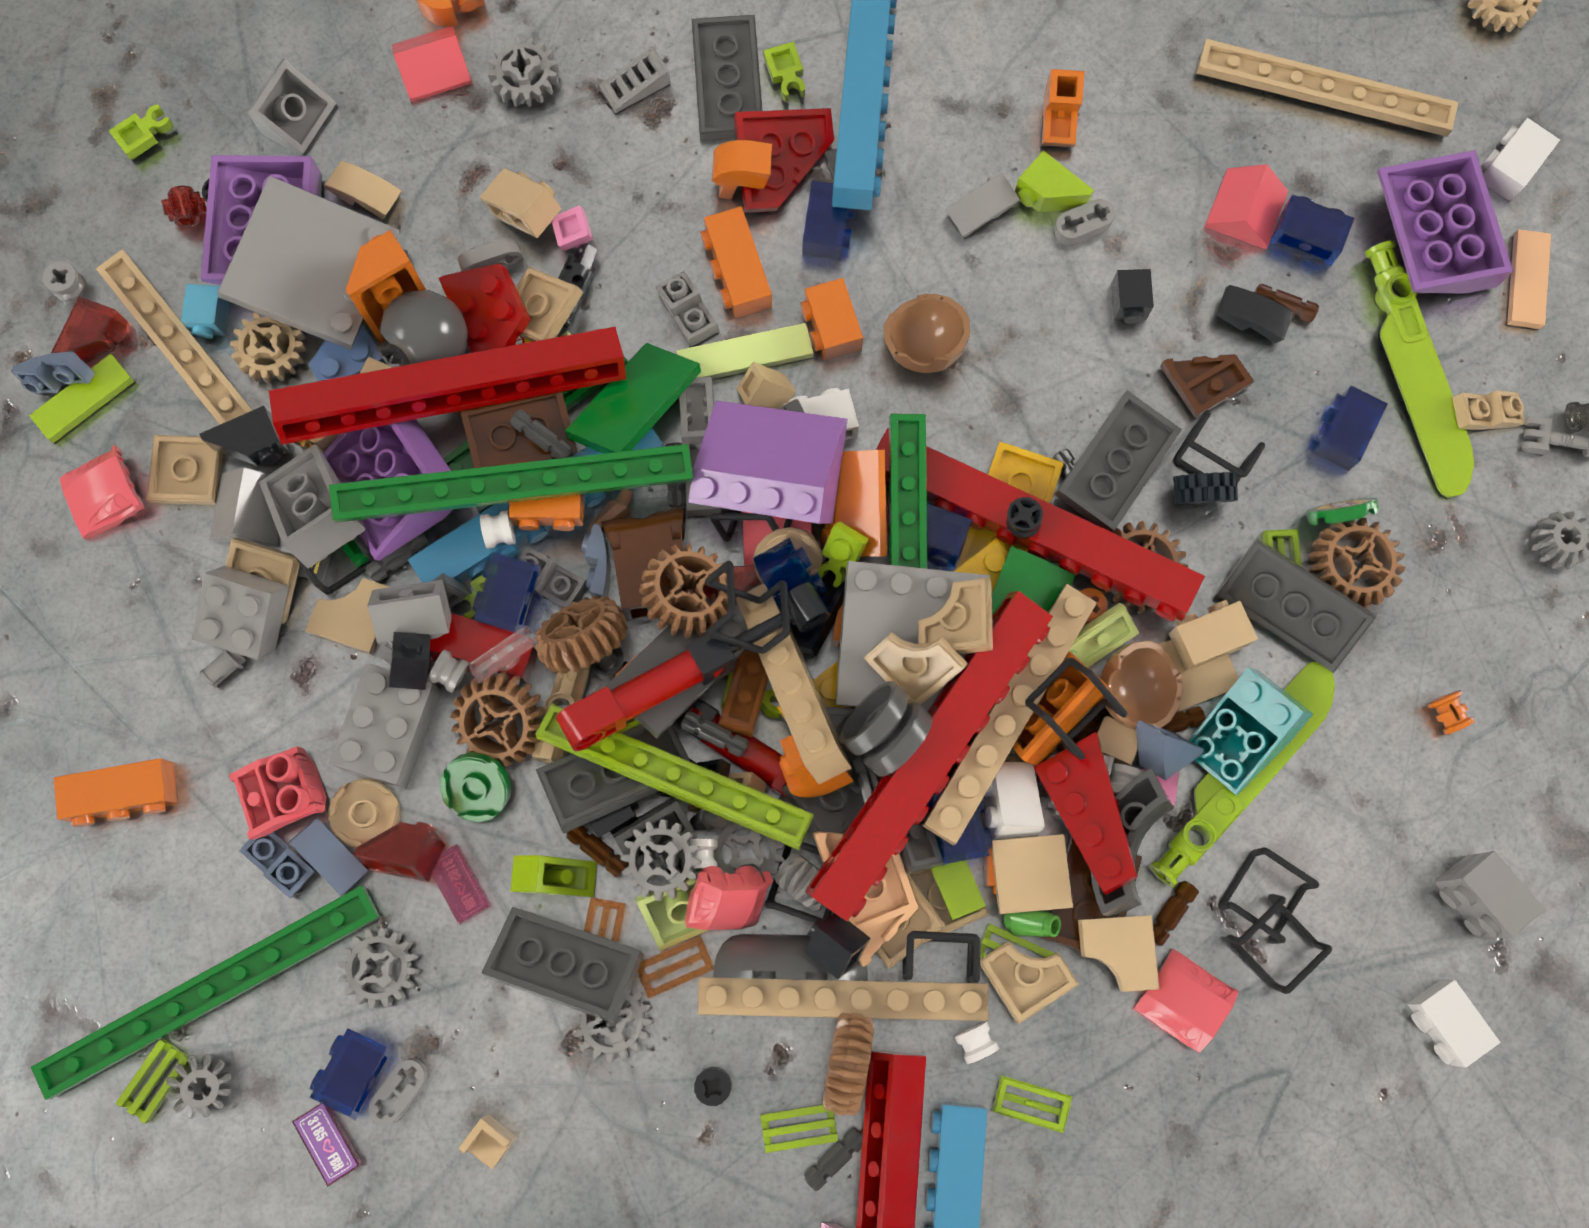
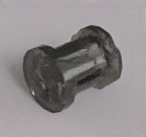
[1564,402,1589,432]

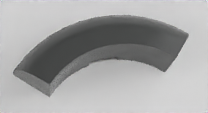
[1091,768,1174,916]
[713,934,868,981]

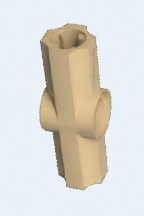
[532,665,592,764]

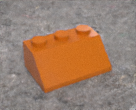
[346,230,426,344]
[821,450,887,557]
[1012,651,1110,766]

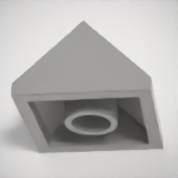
[247,59,337,155]
[210,467,281,547]

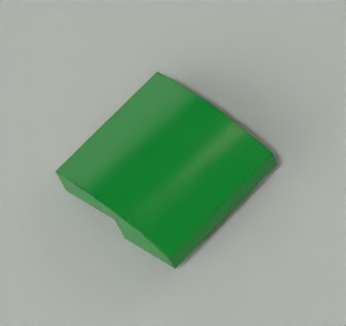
[992,546,1075,616]

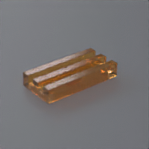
[584,897,627,943]
[637,936,714,999]

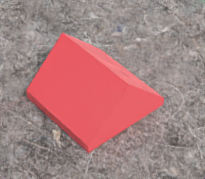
[392,26,472,103]
[1204,164,1289,249]

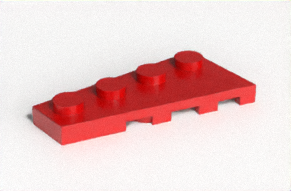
[1034,732,1138,895]

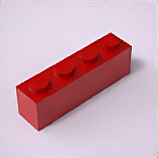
[430,613,537,683]

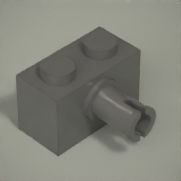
[611,797,695,883]

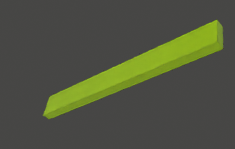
[535,704,814,850]

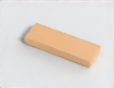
[1507,229,1551,329]

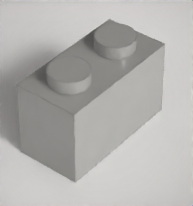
[367,580,452,644]

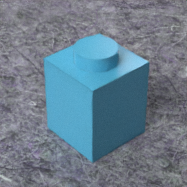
[181,284,230,339]

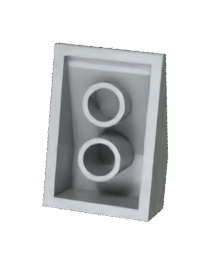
[259,444,366,569]

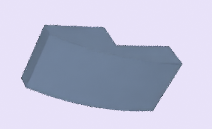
[10,352,95,394]
[581,523,611,597]
[289,817,368,896]
[239,831,316,898]

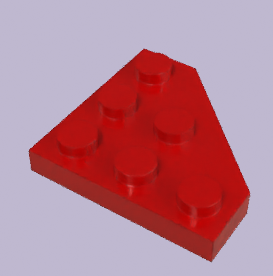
[734,108,835,213]

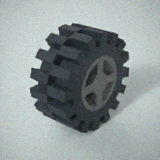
[1173,472,1238,505]

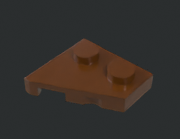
[1160,354,1254,418]

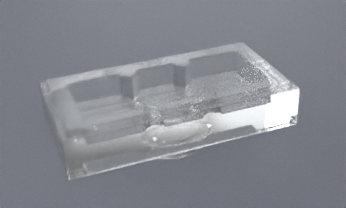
[469,626,539,683]

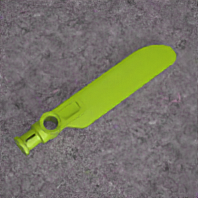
[1364,241,1474,498]
[1149,662,1335,888]

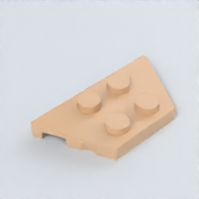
[812,831,918,967]

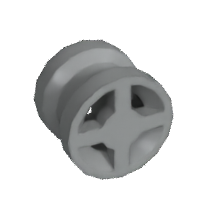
[42,261,87,302]
[427,649,470,694]

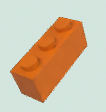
[700,206,772,319]
[53,758,178,827]

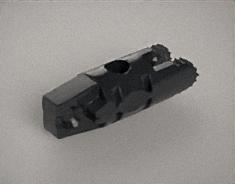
[558,243,598,328]

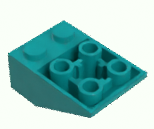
[1189,667,1313,795]

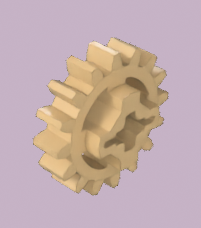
[1467,0,1542,32]
[230,312,307,384]

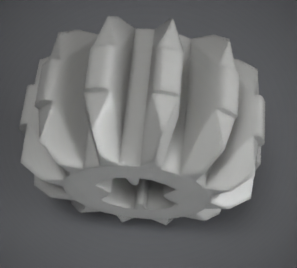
[1530,511,1589,569]
[774,853,824,911]
[166,1054,232,1119]

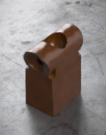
[601,507,692,621]

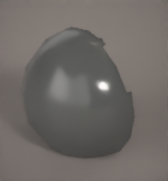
[380,290,468,364]

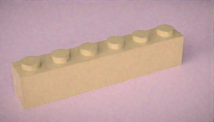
[736,582,852,784]

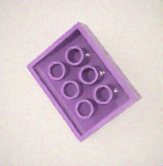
[1377,150,1513,294]
[200,155,322,285]
[688,401,848,524]
[323,419,453,561]

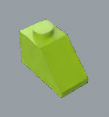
[1015,150,1095,213]
[510,855,597,897]

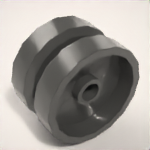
[839,681,933,777]

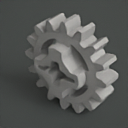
[487,36,559,107]
[620,820,702,901]
[713,820,784,875]
[337,928,420,1008]
[572,985,652,1062]

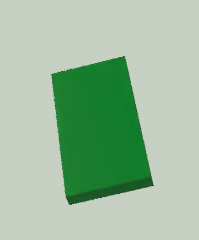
[565,343,701,454]

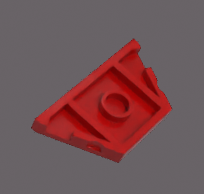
[438,263,531,353]

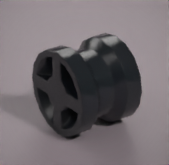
[1006,497,1043,539]
[694,1067,732,1106]

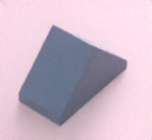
[1136,720,1204,780]

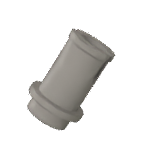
[200,649,247,688]

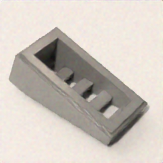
[599,47,671,113]

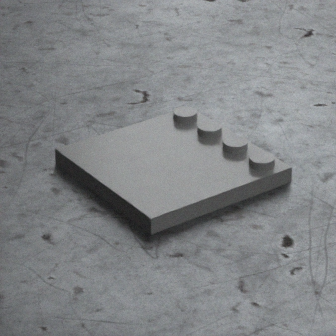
[218,176,399,350]
[835,561,990,711]

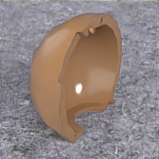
[884,294,970,373]
[1101,641,1183,730]

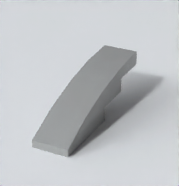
[679,376,721,517]

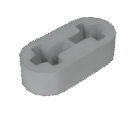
[1054,199,1115,245]
[457,237,522,271]
[368,1059,428,1125]

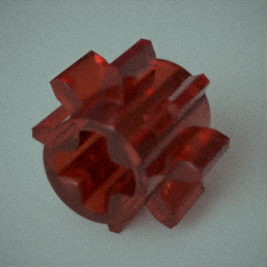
[161,185,207,227]

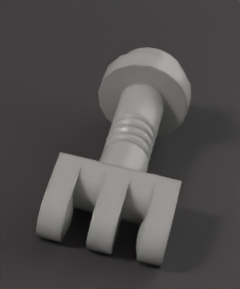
[1522,416,1589,457]

